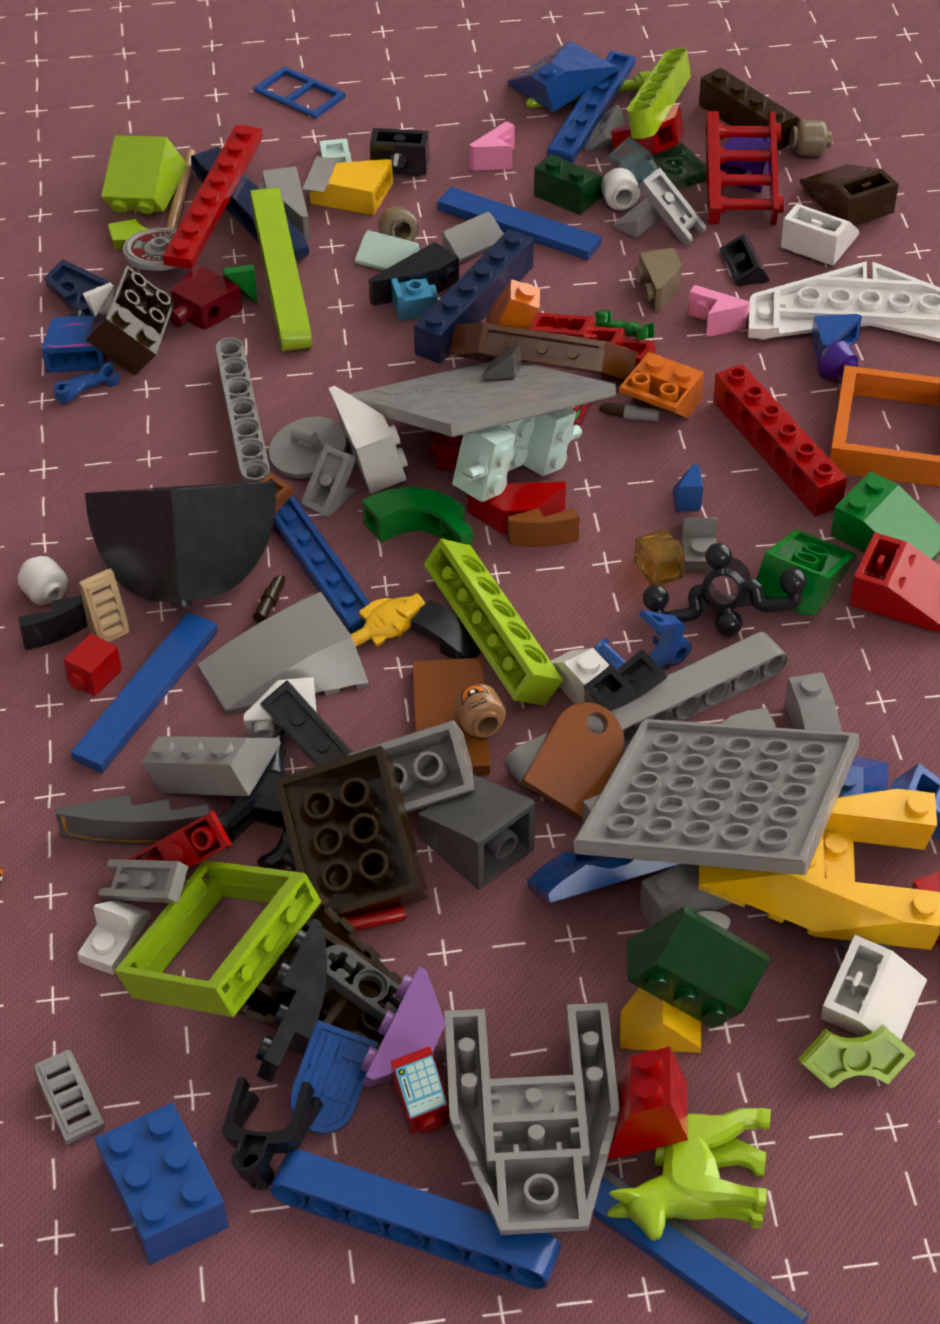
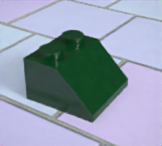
[534,154,603,215]

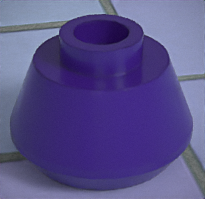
[818,341,858,382]

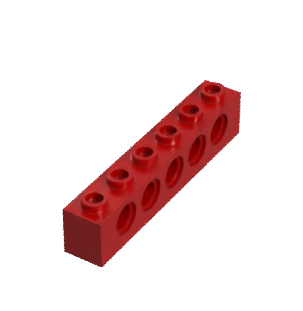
[713,364,847,517]

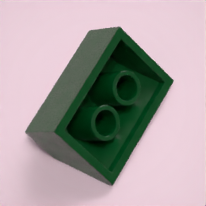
[627,906,770,1028]

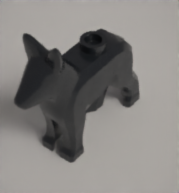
[216,730,297,872]

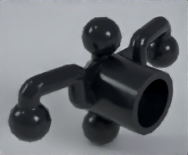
[642,543,807,636]

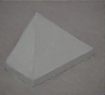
[584,104,626,152]

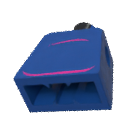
[42,310,104,373]

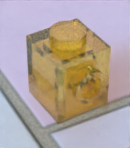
[634,528,685,585]

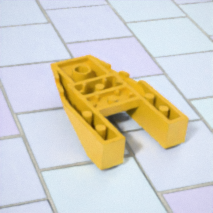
[698,789,940,950]

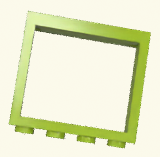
[114,860,322,1017]

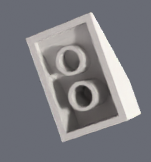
[329,386,408,494]

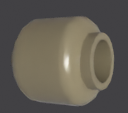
[790,120,832,157]
[378,206,419,242]

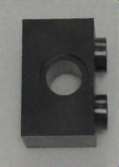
[370,128,430,176]

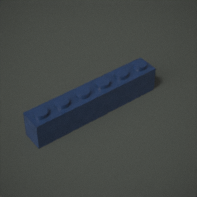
[414,229,534,364]

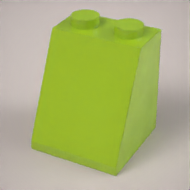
[101,135,187,214]

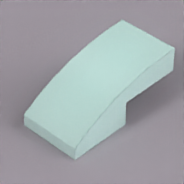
[320,138,352,163]

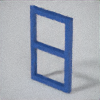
[253,66,346,119]

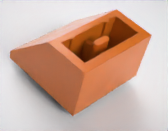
[619,352,704,419]

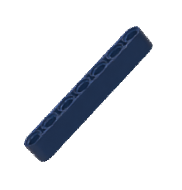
[191,146,309,261]

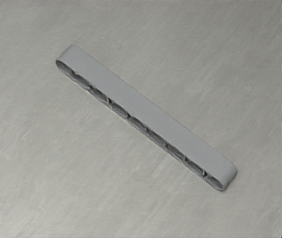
[505,632,789,793]

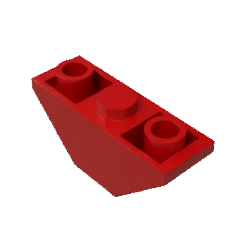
[610,104,684,159]
[467,481,566,534]
[128,811,232,869]

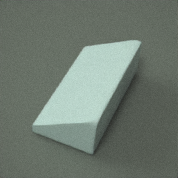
[355,230,420,271]

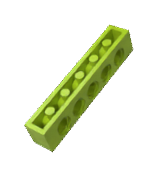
[423,538,563,706]

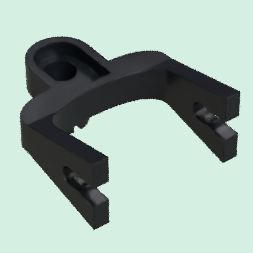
[222,1077,324,1190]

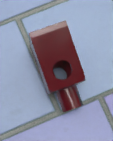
[169,264,243,329]

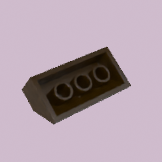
[699,68,801,151]

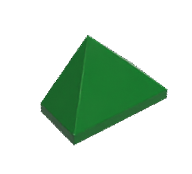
[222,264,258,303]

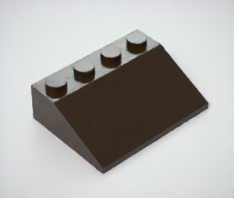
[274,745,430,918]

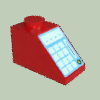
[390,1046,449,1134]

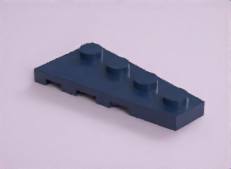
[44,259,114,316]

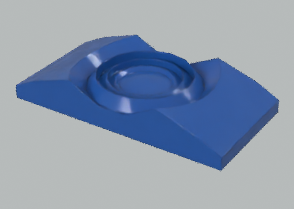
[527,851,680,903]

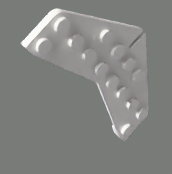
[748,261,940,342]

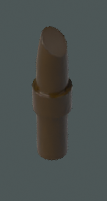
[253,575,285,623]

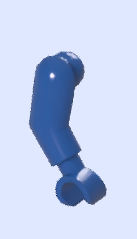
[53,362,120,403]

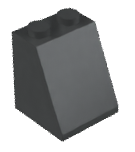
[418,775,535,890]

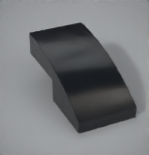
[18,596,88,650]
[410,599,481,659]
[583,649,667,711]

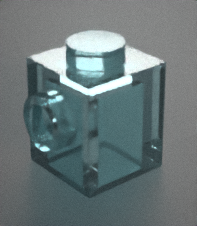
[609,137,658,185]

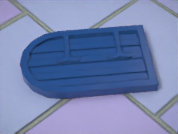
[289,1020,378,1135]

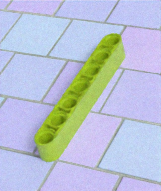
[627,48,691,139]
[250,187,312,352]

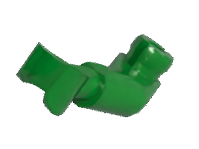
[595,310,654,341]

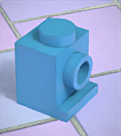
[391,278,438,321]

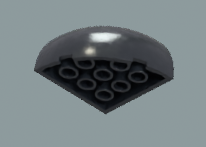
[85,481,276,607]

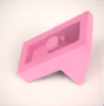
[469,121,515,171]
[688,285,750,337]

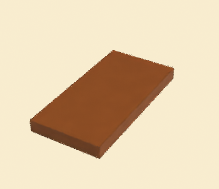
[413,658,490,774]

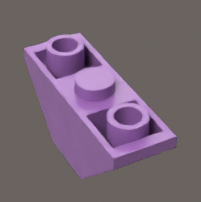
[360,966,446,1087]

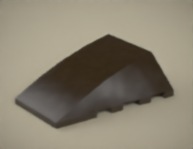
[237,893,403,1050]

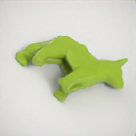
[606,1108,771,1241]

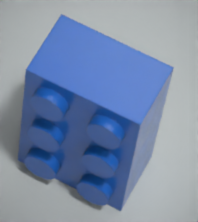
[94,1102,229,1265]

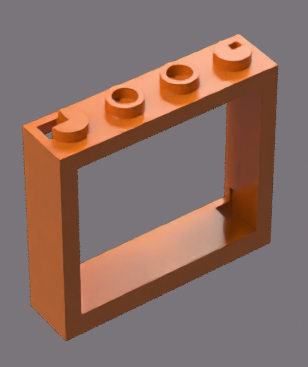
[830,365,940,487]

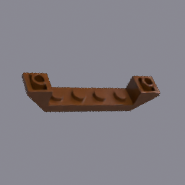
[450,322,637,382]

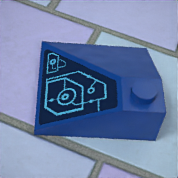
[507,41,617,112]

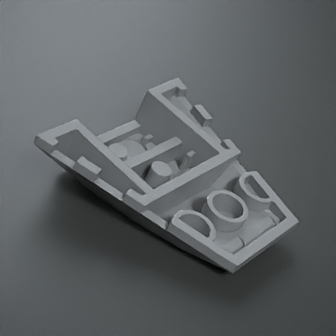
[197,592,369,715]

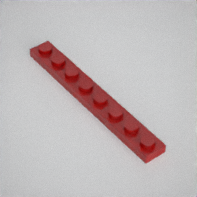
[163,125,263,269]

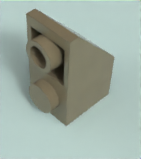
[635,248,682,312]

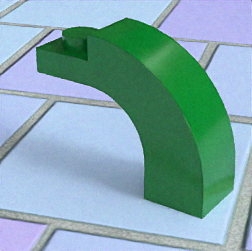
[362,487,474,547]

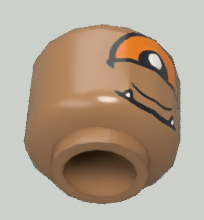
[454,684,506,737]

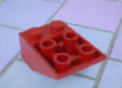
[849,532,940,632]

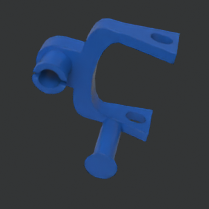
[594,609,692,669]

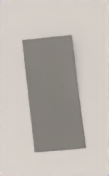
[302,157,337,192]

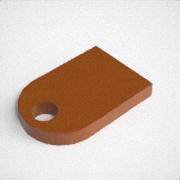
[520,702,624,821]

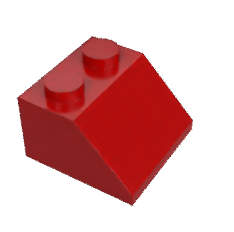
[607,1046,688,1160]

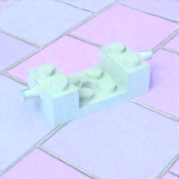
[452,408,582,502]

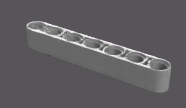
[216,338,270,483]

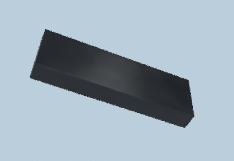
[260,680,353,767]

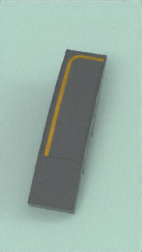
[55,795,210,845]

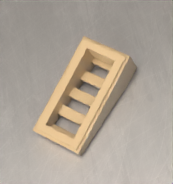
[79,568,130,642]

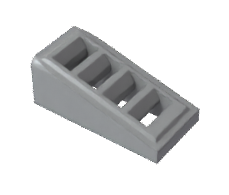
[33,1050,105,1145]

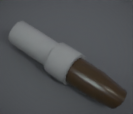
[599,403,661,422]

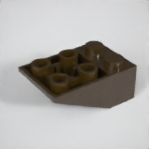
[800,164,899,226]
[86,265,175,376]

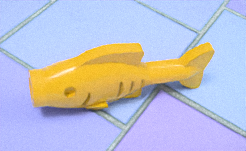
[350,593,425,647]

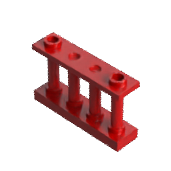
[705,111,784,225]

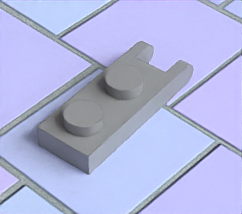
[637,168,707,246]
[98,859,188,903]

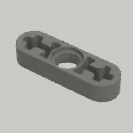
[326,945,402,1023]

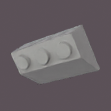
[349,720,474,812]
[141,736,281,796]

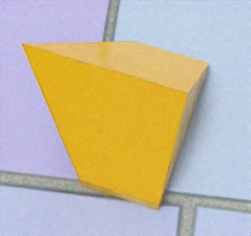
[620,988,701,1053]

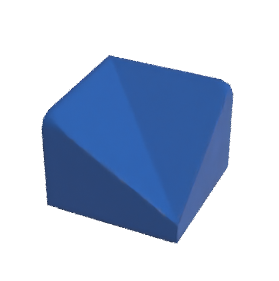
[673,464,703,512]

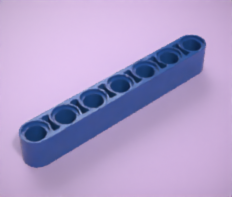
[269,1149,561,1289]

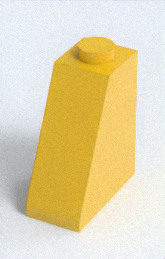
[307,159,393,216]

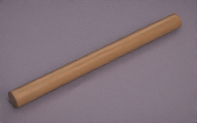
[165,148,196,229]

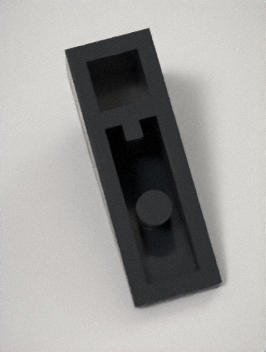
[368,242,459,306]

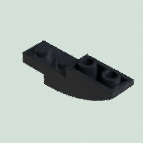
[256,919,327,1083]

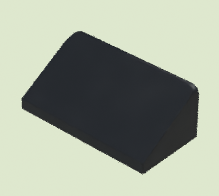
[720,233,770,286]

